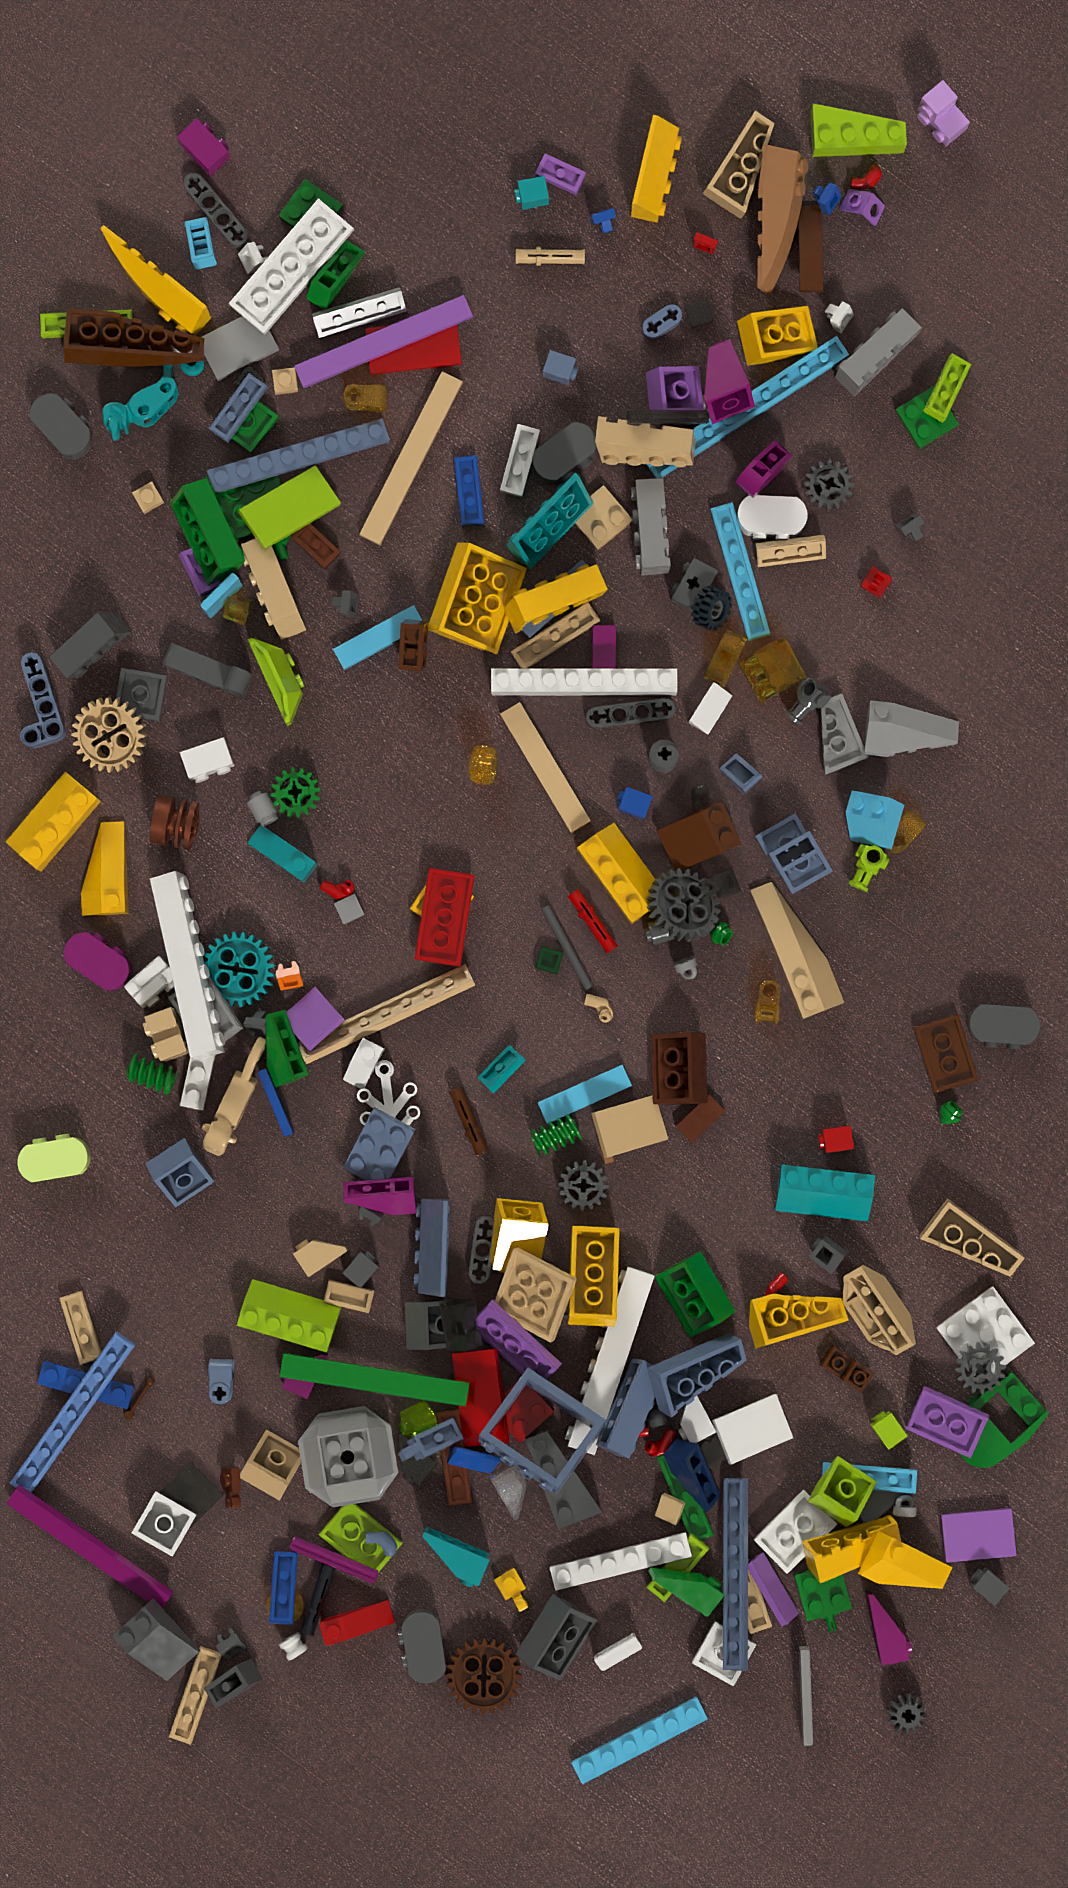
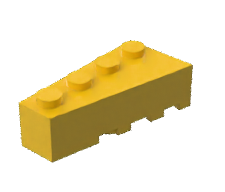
[504,564,608,633]
[802,1515,901,1583]

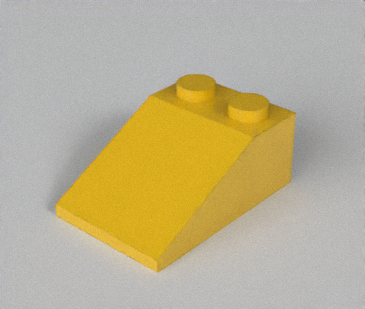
[737,306,818,366]

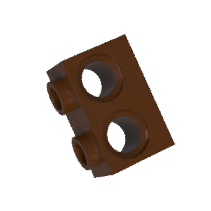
[398,619,429,671]

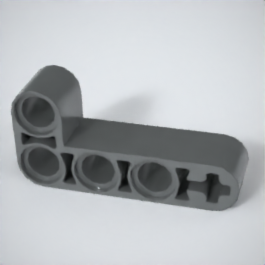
[162,643,253,699]

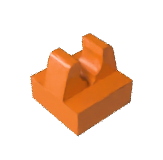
[276,961,303,991]

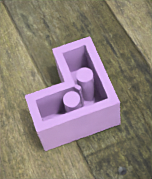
[916,80,970,146]

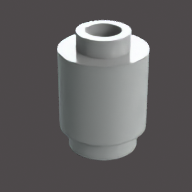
[247,791,278,827]

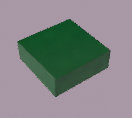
[535,946,564,975]

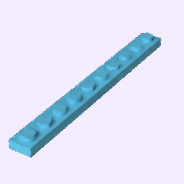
[646,336,849,479]

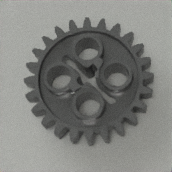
[646,868,721,942]

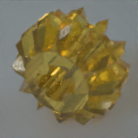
[469,745,499,785]

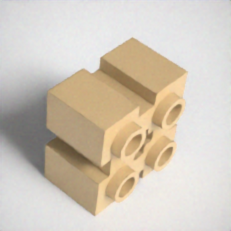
[143,1007,189,1062]

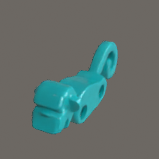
[102,359,205,441]

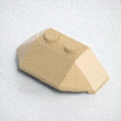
[843,1265,916,1355]

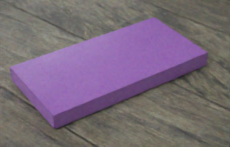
[468,1299,562,1379]

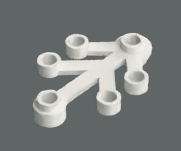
[357,1060,420,1125]

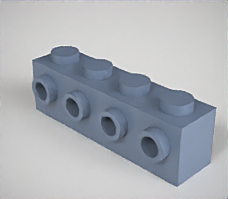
[596,1358,655,1458]

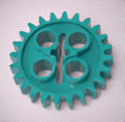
[204,932,276,1007]

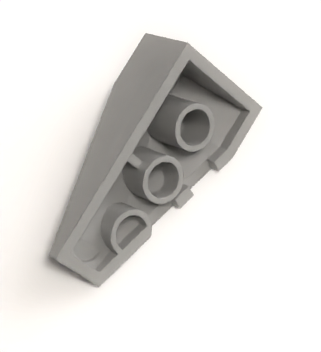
[864,700,959,757]

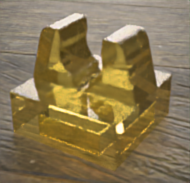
[223,594,250,625]

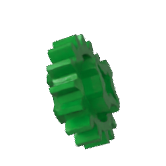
[270,767,321,818]

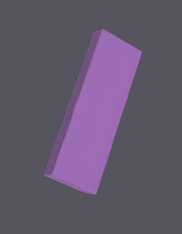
[748,1552,799,1626]

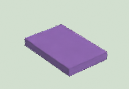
[906,1386,989,1458]
[941,1508,1016,1563]

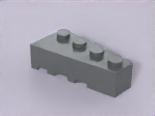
[525,1429,602,1529]

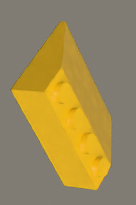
[428,543,527,655]

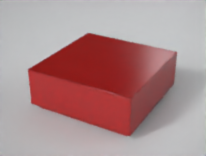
[693,232,718,254]

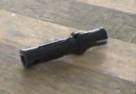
[300,1563,336,1636]

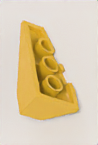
[81,821,129,916]

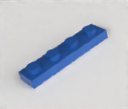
[37,1360,135,1409]

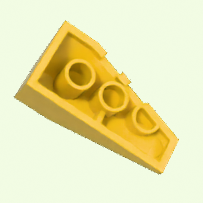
[749,1294,849,1348]
[858,1531,953,1589]

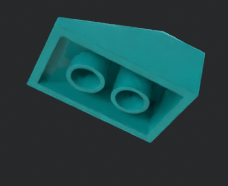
[422,1526,490,1587]

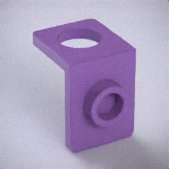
[840,189,885,225]

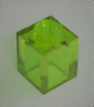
[399,1400,437,1439]

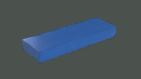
[454,455,484,527]
[258,1069,294,1136]
[269,1551,298,1625]

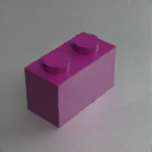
[177,118,230,176]

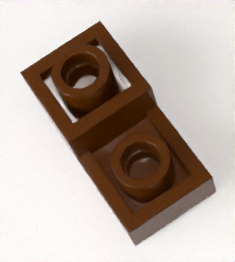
[819,1345,874,1393]

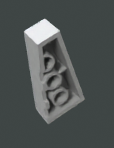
[835,308,922,397]
[631,478,671,575]

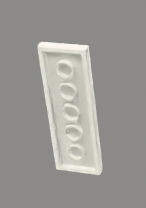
[229,198,354,335]

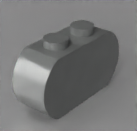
[30,394,93,460]
[533,422,596,485]
[967,1004,1040,1049]
[398,1609,447,1684]

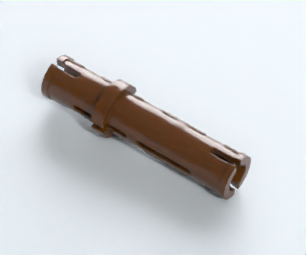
[449,1086,489,1156]

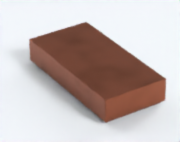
[676,1094,725,1143]

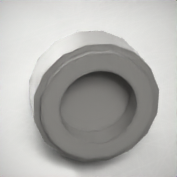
[674,956,698,980]
[893,1495,917,1517]

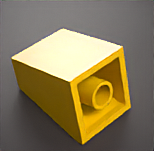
[490,1198,548,1273]

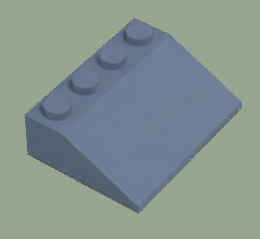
[414,1199,450,1297]

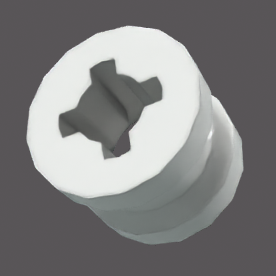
[279,1632,308,1661]

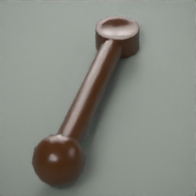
[124,1377,155,1420]

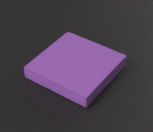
[286,987,344,1051]

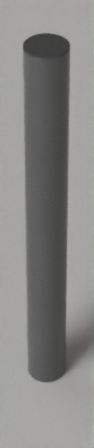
[541,905,593,990]

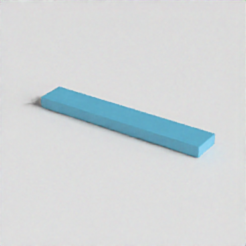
[710,502,770,641]

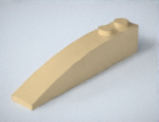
[750,882,844,1020]

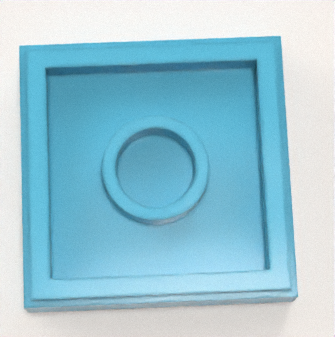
[200,573,243,619]

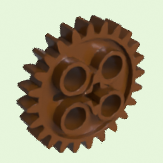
[446,1636,522,1715]

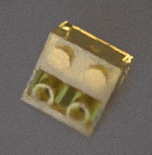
[738,637,806,704]

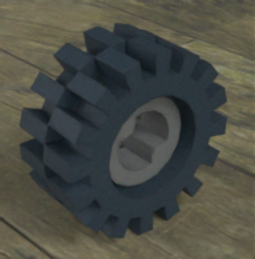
[691,585,732,631]

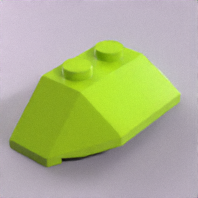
[248,638,304,726]

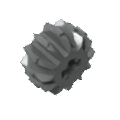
[887,1693,928,1735]

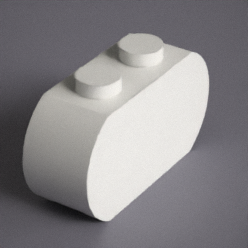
[737,495,807,541]

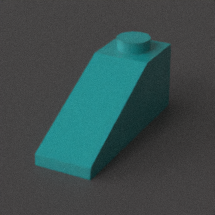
[248,825,318,883]

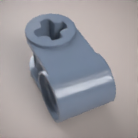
[208,1359,235,1404]

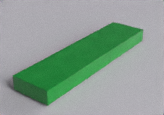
[657,1454,714,1540]

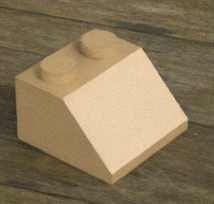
[240,1429,301,1501]

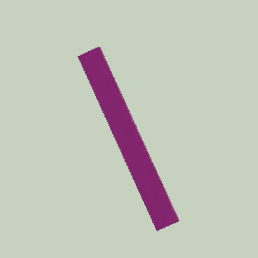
[7,1485,173,1608]

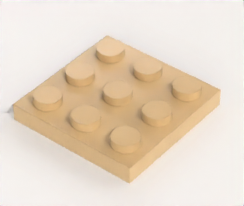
[495,1247,577,1343]

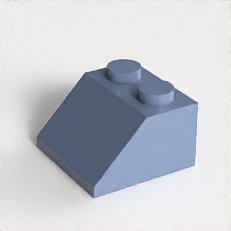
[146,1138,214,1207]

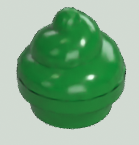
[710,922,733,946]
[940,1101,963,1125]

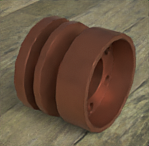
[150,795,200,850]

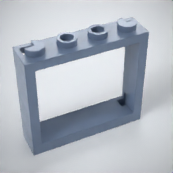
[479,1368,606,1494]

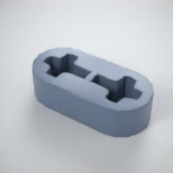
[642,305,682,340]

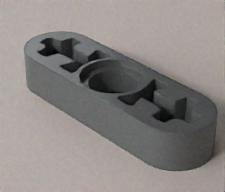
[469,1216,494,1284]

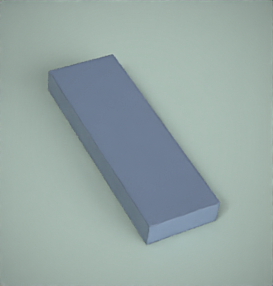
[209,373,268,443]

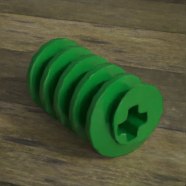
[126,1053,178,1095]
[531,1114,583,1157]

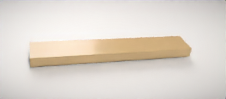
[500,702,591,833]

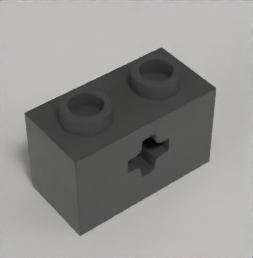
[670,558,718,612]

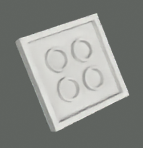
[936,1286,1035,1384]

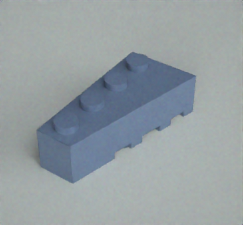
[647,1333,747,1418]

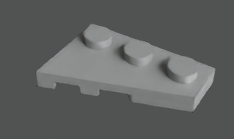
[820,694,868,776]

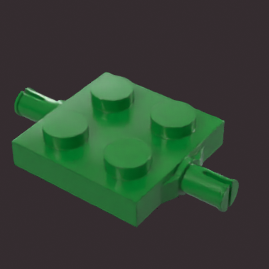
[793,1568,852,1632]

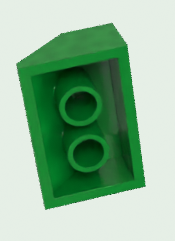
[655,1251,736,1337]

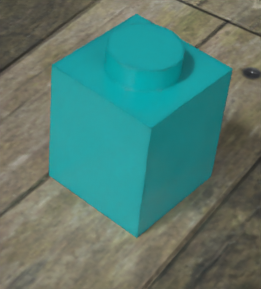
[514,176,549,210]

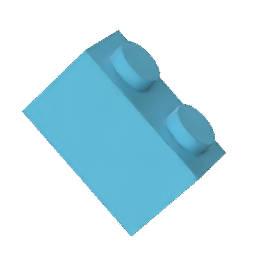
[846,790,904,850]

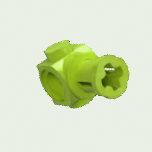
[848,844,890,892]

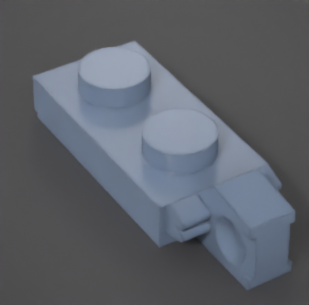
[398,1418,464,1461]

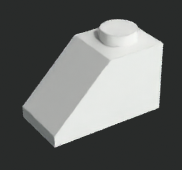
[343,1038,385,1089]
[678,1396,716,1443]

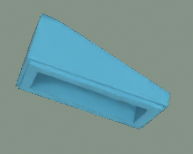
[185,217,217,269]

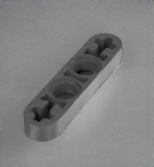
[184,173,249,249]
[586,698,676,729]

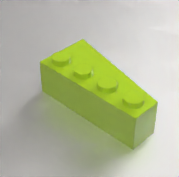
[810,104,907,157]

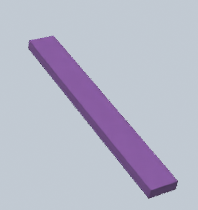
[294,295,473,388]

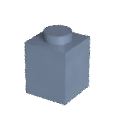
[543,350,579,385]

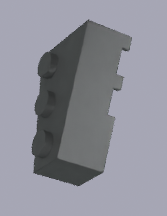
[49,610,132,679]

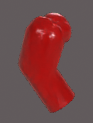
[319,879,355,900]
[765,1273,788,1296]

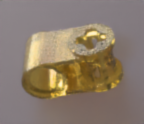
[343,384,388,412]
[888,809,927,854]
[754,980,780,1025]

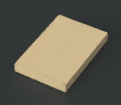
[591,1095,668,1158]

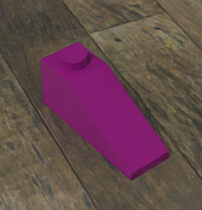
[343,1177,416,1215]
[866,1591,913,1666]

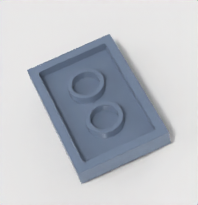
[343,1107,416,1181]

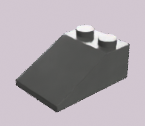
[112,1598,201,1681]

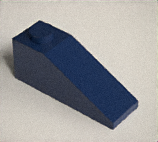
[663,1439,721,1512]

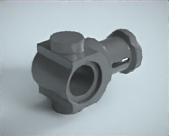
[785,676,832,725]

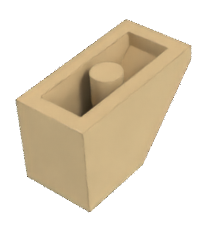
[293,1239,348,1277]

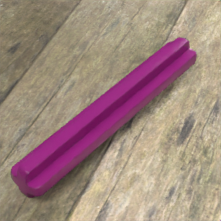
[290,1537,379,1583]

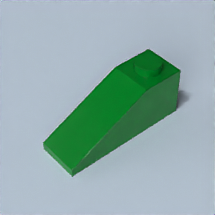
[306,240,365,310]
[266,1010,309,1088]
[648,1567,725,1617]

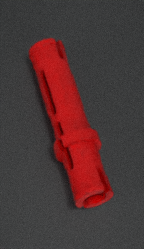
[567,889,618,954]

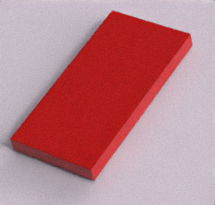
[365,325,462,375]
[414,868,475,967]
[452,1348,510,1447]

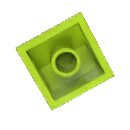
[808,1456,877,1527]

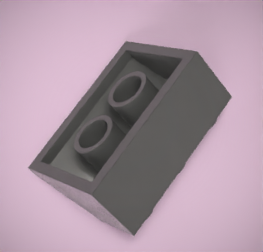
[516,1594,598,1681]

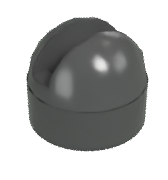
[648,1410,667,1427]

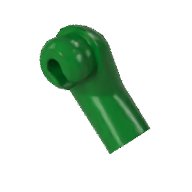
[272,534,292,561]

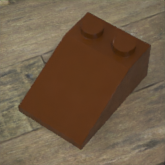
[656,800,742,871]

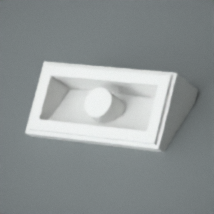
[689,682,732,735]
[594,1633,642,1671]

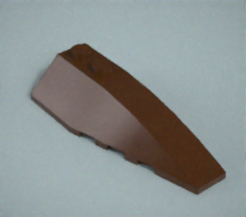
[64,308,205,367]

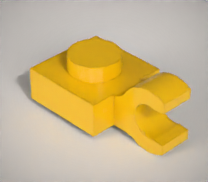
[494,1567,528,1612]

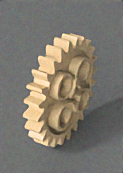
[71,697,147,773]

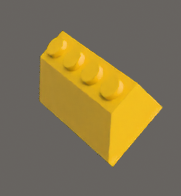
[631,115,682,223]
[6,771,101,872]
[577,823,655,924]

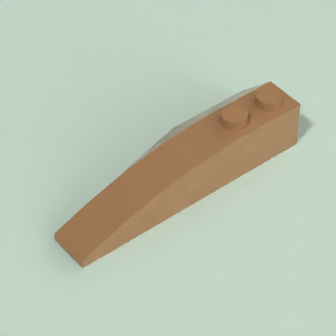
[757,145,808,294]

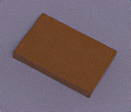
[913,1013,979,1094]

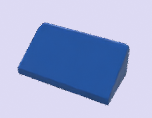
[447,1446,500,1473]

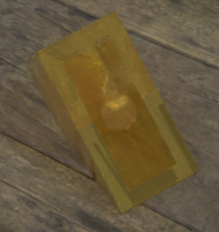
[704,629,747,687]

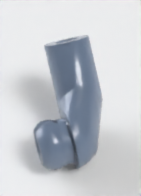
[366,1531,397,1557]

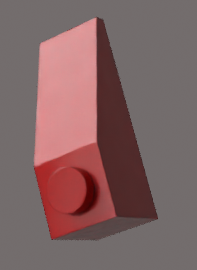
[319,1599,395,1646]

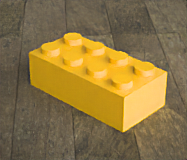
[568,1226,619,1327]

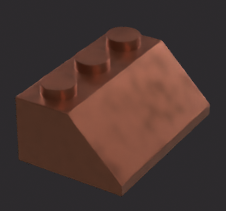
[651,1032,707,1104]

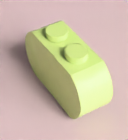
[18,1134,91,1182]

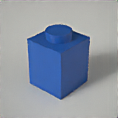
[616,787,653,820]

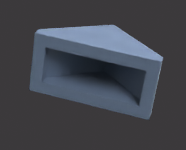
[719,753,762,795]

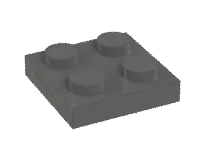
[116,668,168,722]

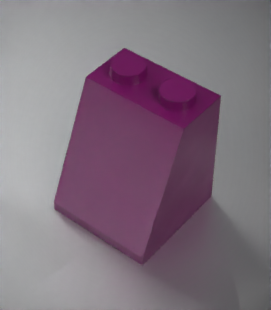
[704,339,755,424]

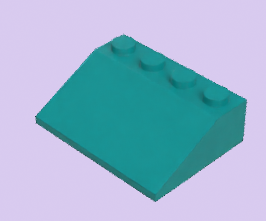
[506,473,593,570]

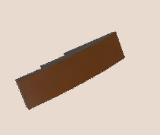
[797,206,823,292]

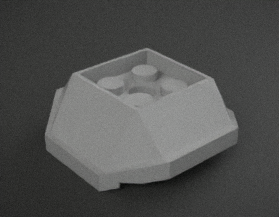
[298,1406,399,1507]

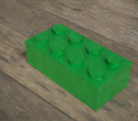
[170,478,245,585]

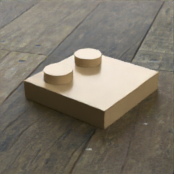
[575,485,633,551]

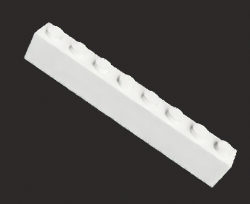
[491,669,677,696]
[150,871,225,1060]
[565,1266,654,1455]

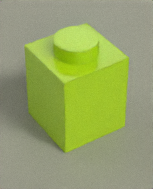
[870,1411,907,1450]

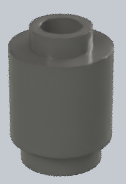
[644,920,677,945]

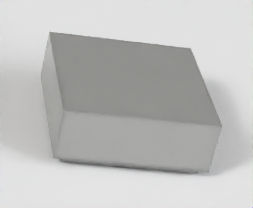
[334,894,365,925]

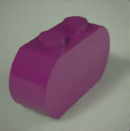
[735,440,793,498]
[64,932,132,991]

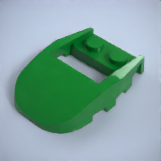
[959,1371,1049,1468]

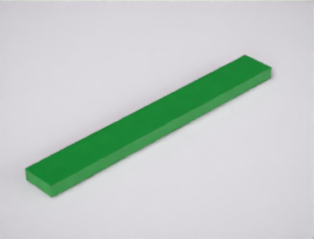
[280,1353,469,1407]

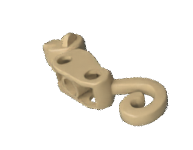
[202,1037,266,1156]

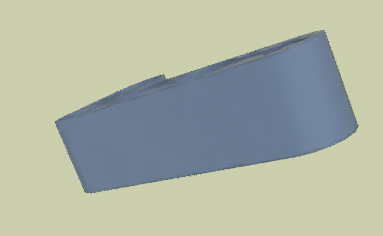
[20,653,67,749]

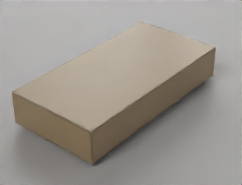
[324,1279,375,1313]

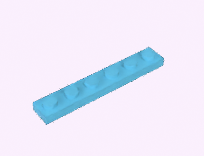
[571,1696,708,1784]

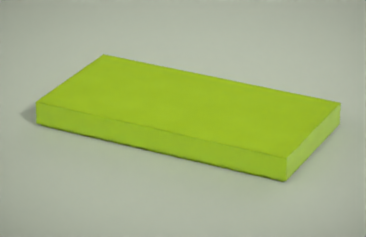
[238,465,341,550]

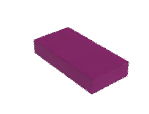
[592,625,616,669]

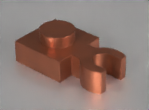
[220,1466,241,1509]

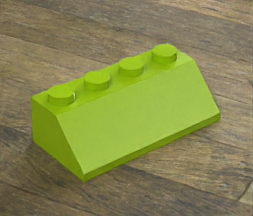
[237,1279,341,1352]

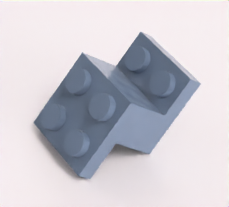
[755,813,833,895]

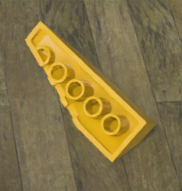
[101,225,211,336]

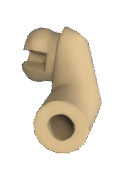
[584,994,613,1023]

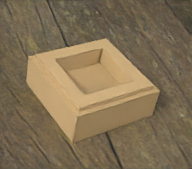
[655,1493,686,1525]

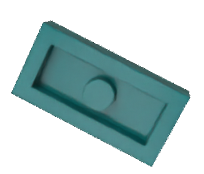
[477,1044,526,1094]

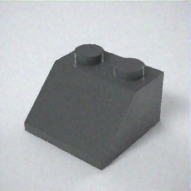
[405,1299,460,1350]

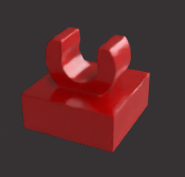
[860,566,892,599]

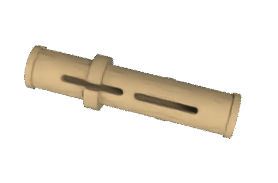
[516,247,585,266]

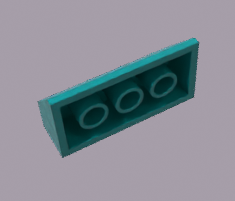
[775,1164,875,1221]

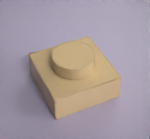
[272,367,298,395]
[132,481,164,514]

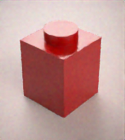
[818,1126,854,1153]

